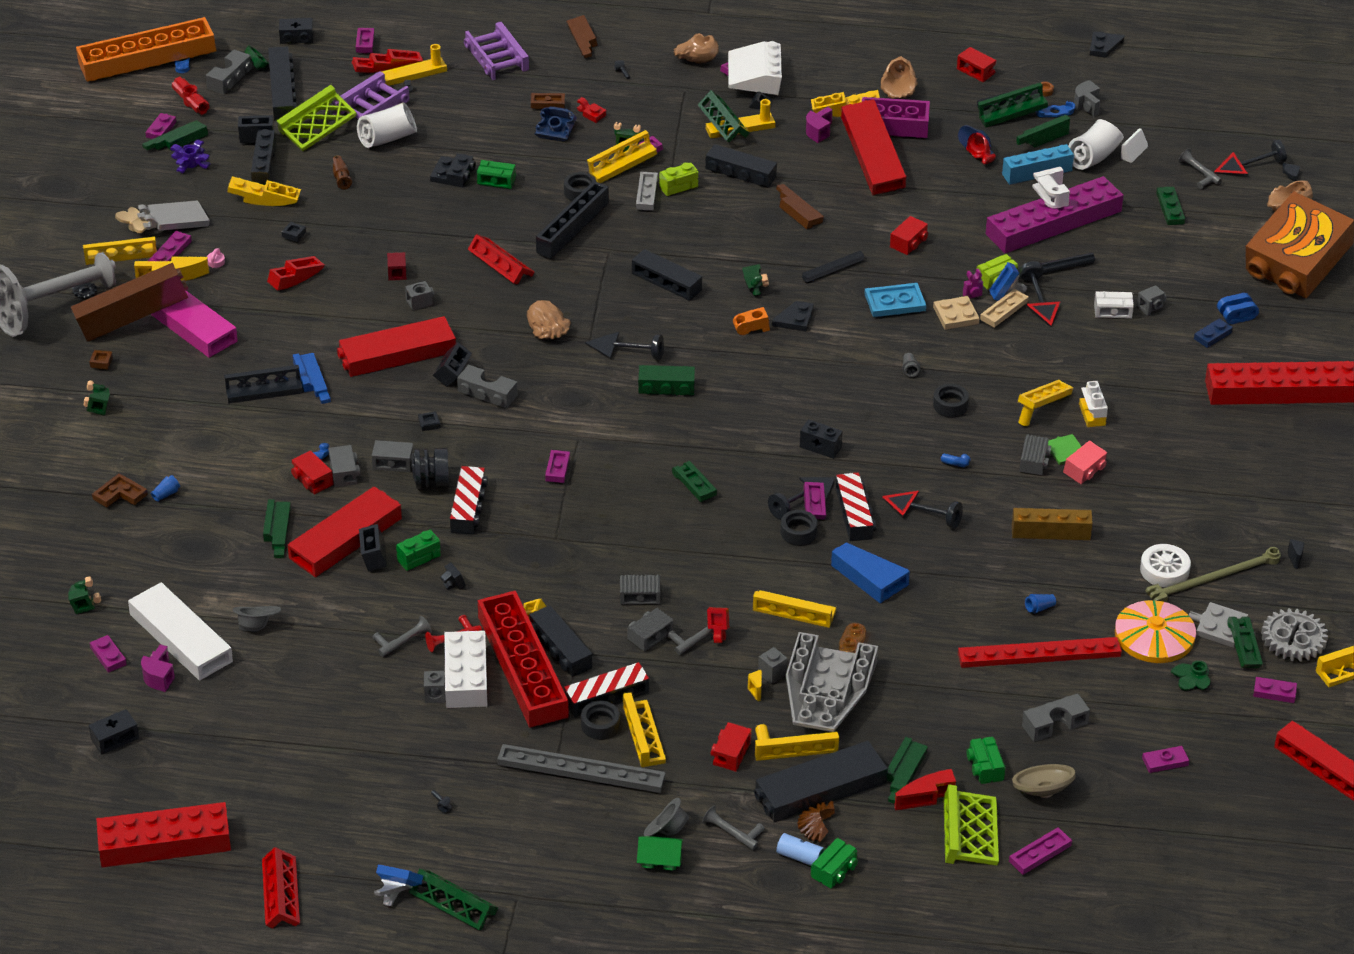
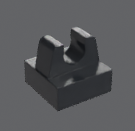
[440,562,466,590]

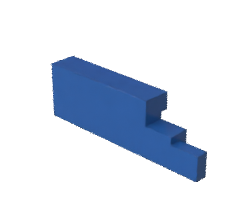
[293,353,330,404]

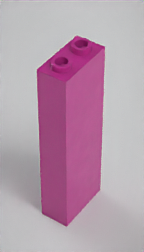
[151,291,238,358]

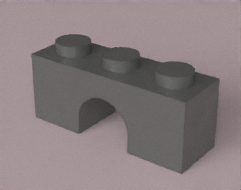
[206,50,252,95]
[457,365,518,409]
[1022,693,1090,742]

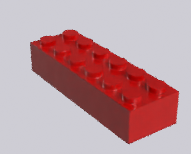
[96,802,231,868]

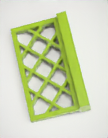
[277,85,357,151]
[944,785,999,865]

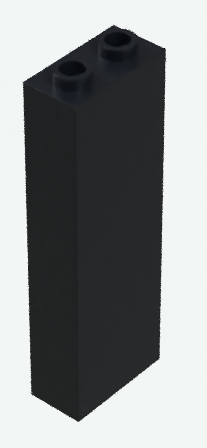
[754,741,888,822]

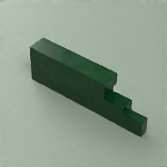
[1016,115,1070,148]
[142,120,208,151]
[263,499,291,558]
[887,737,928,804]

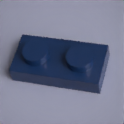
[1194,319,1233,348]

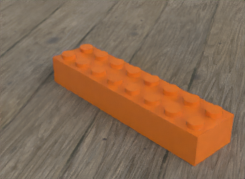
[76,17,216,81]

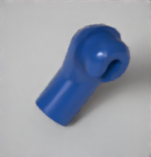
[305,443,329,461]
[941,453,971,468]

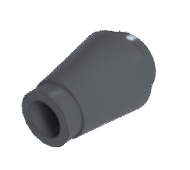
[902,353,920,377]

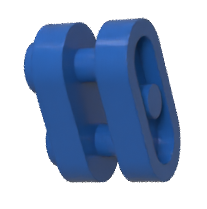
[1217,293,1259,324]

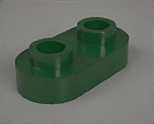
[244,45,269,70]

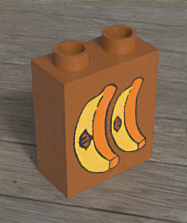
[1246,191,1354,298]

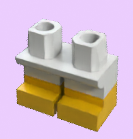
[1079,381,1108,427]

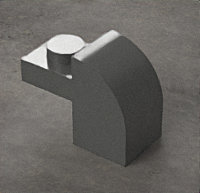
[1074,80,1100,117]

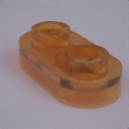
[839,623,866,653]

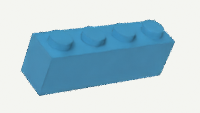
[1002,144,1074,185]

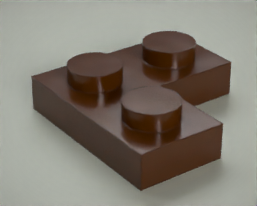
[92,473,148,507]

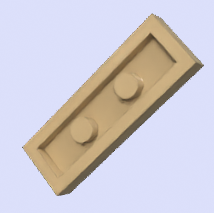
[980,289,1029,328]

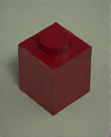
[387,252,406,281]

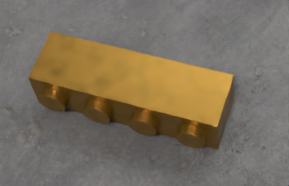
[1012,508,1092,540]

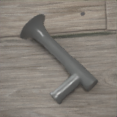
[1179,148,1222,189]
[373,616,432,657]
[668,626,726,655]
[702,805,765,850]

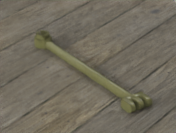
[1146,547,1281,602]

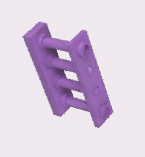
[464,22,529,80]
[332,71,409,119]

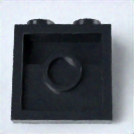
[430,153,476,188]

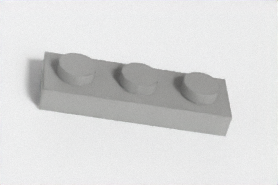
[636,172,658,210]

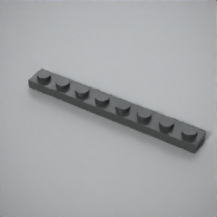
[497,744,665,793]

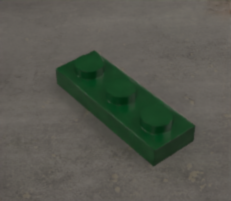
[1156,187,1185,225]

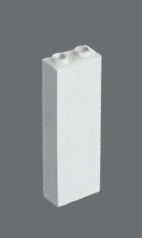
[128,582,233,681]

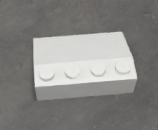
[728,41,782,95]

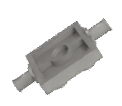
[1189,602,1256,648]

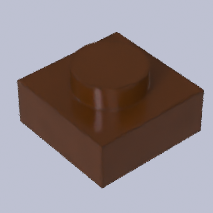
[89,350,113,369]

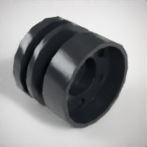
[412,448,449,489]

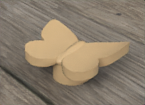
[115,207,149,233]

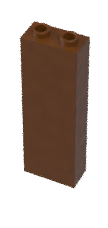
[71,262,189,342]

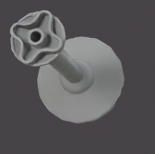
[0,252,116,337]

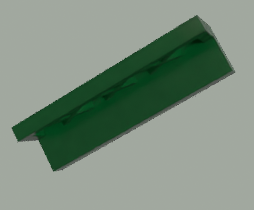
[978,82,1048,128]
[698,90,750,143]
[409,868,499,930]

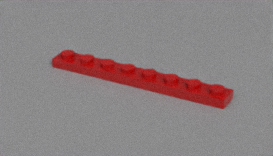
[958,637,1121,668]

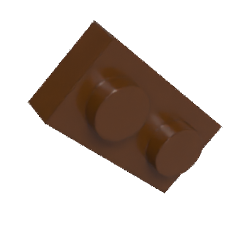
[531,93,565,109]

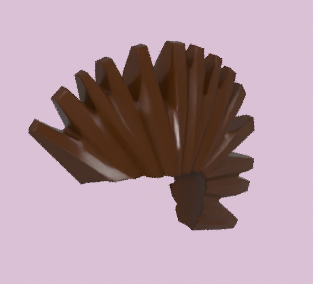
[797,801,835,842]

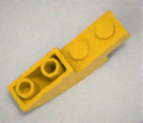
[811,90,880,117]
[227,176,301,206]
[134,257,209,281]

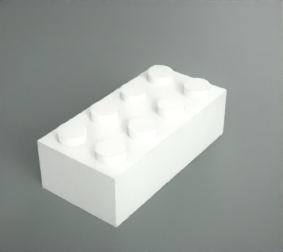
[445,631,487,708]

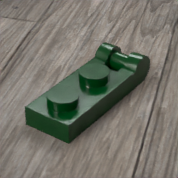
[672,461,717,502]
[1227,616,1263,668]

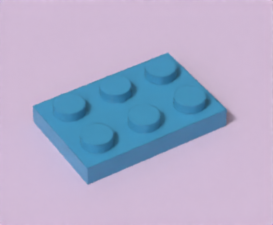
[865,283,926,317]

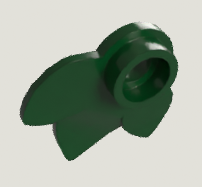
[1171,660,1210,690]

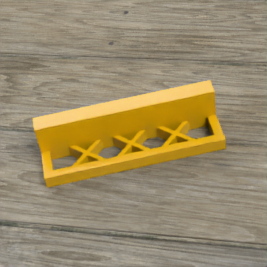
[587,130,657,183]
[83,237,157,265]
[753,590,836,628]
[1316,646,1354,688]
[623,693,666,767]

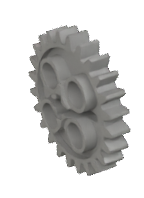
[1261,608,1328,662]

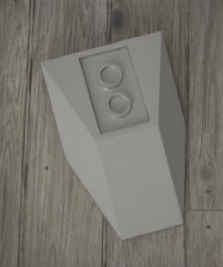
[786,632,878,732]

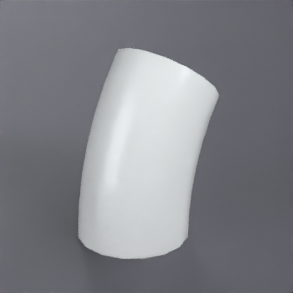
[357,103,417,148]
[1068,119,1124,170]

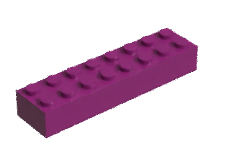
[985,176,1124,253]

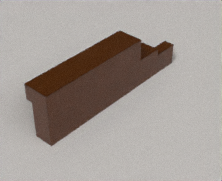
[567,15,598,59]
[776,184,824,229]

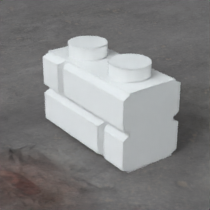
[1094,291,1133,319]

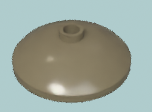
[1012,764,1076,798]

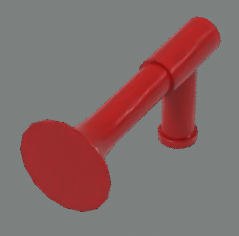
[425,615,482,652]

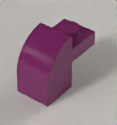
[806,107,833,143]
[141,644,175,692]

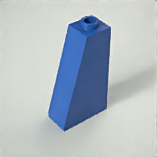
[831,543,910,603]

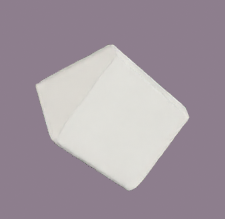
[1121,128,1148,163]

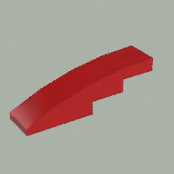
[352,49,423,73]

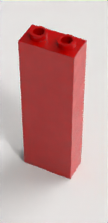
[841,99,906,195]
[337,316,456,377]
[288,486,402,578]

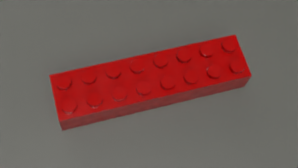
[1205,361,1354,405]
[477,591,568,728]

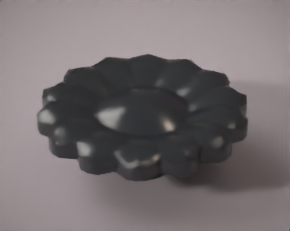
[72,282,97,299]

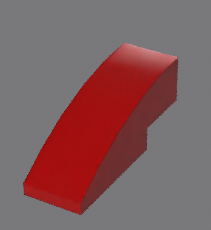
[267,256,325,290]
[894,769,956,810]

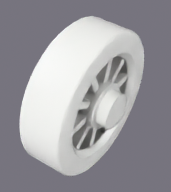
[1140,544,1191,587]

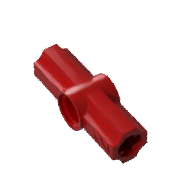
[172,77,210,115]

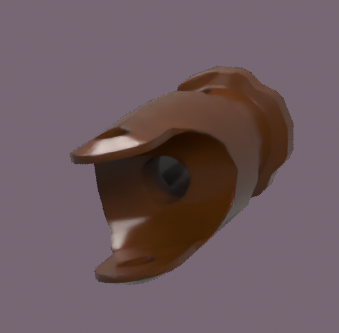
[333,155,352,189]

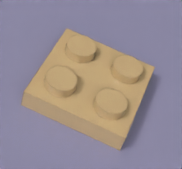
[933,296,980,330]

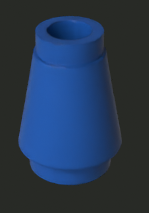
[151,475,180,502]
[1025,594,1056,614]

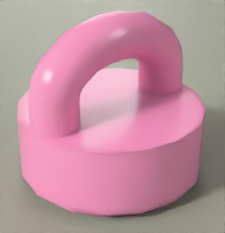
[207,248,225,268]

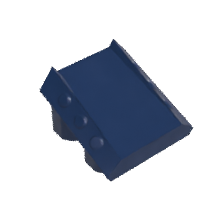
[534,106,577,142]

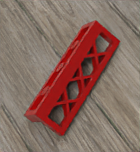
[468,234,534,284]
[262,847,300,929]

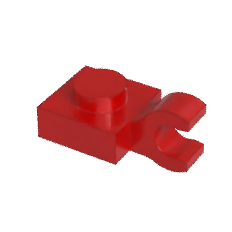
[577,97,607,123]
[707,607,730,643]

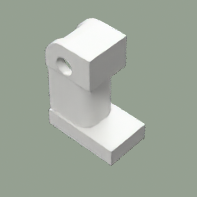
[1032,167,1070,208]

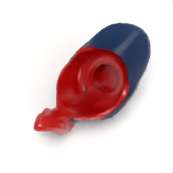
[958,125,996,165]

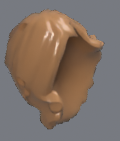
[673,33,719,63]
[881,56,917,99]
[1267,181,1313,211]
[527,300,571,339]

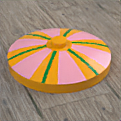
[1115,600,1196,663]

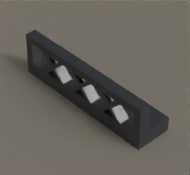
[224,365,303,404]

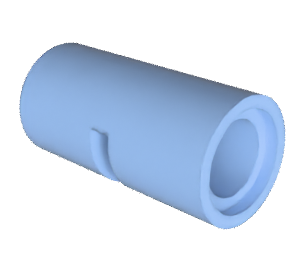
[776,833,824,866]

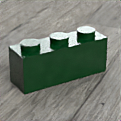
[638,365,695,395]

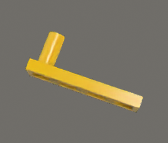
[382,44,447,86]
[706,99,775,139]
[1018,380,1073,426]
[755,724,839,761]

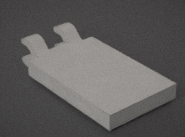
[137,200,210,231]

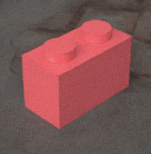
[1063,440,1107,484]

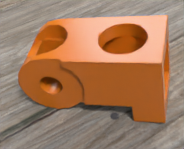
[733,307,770,335]

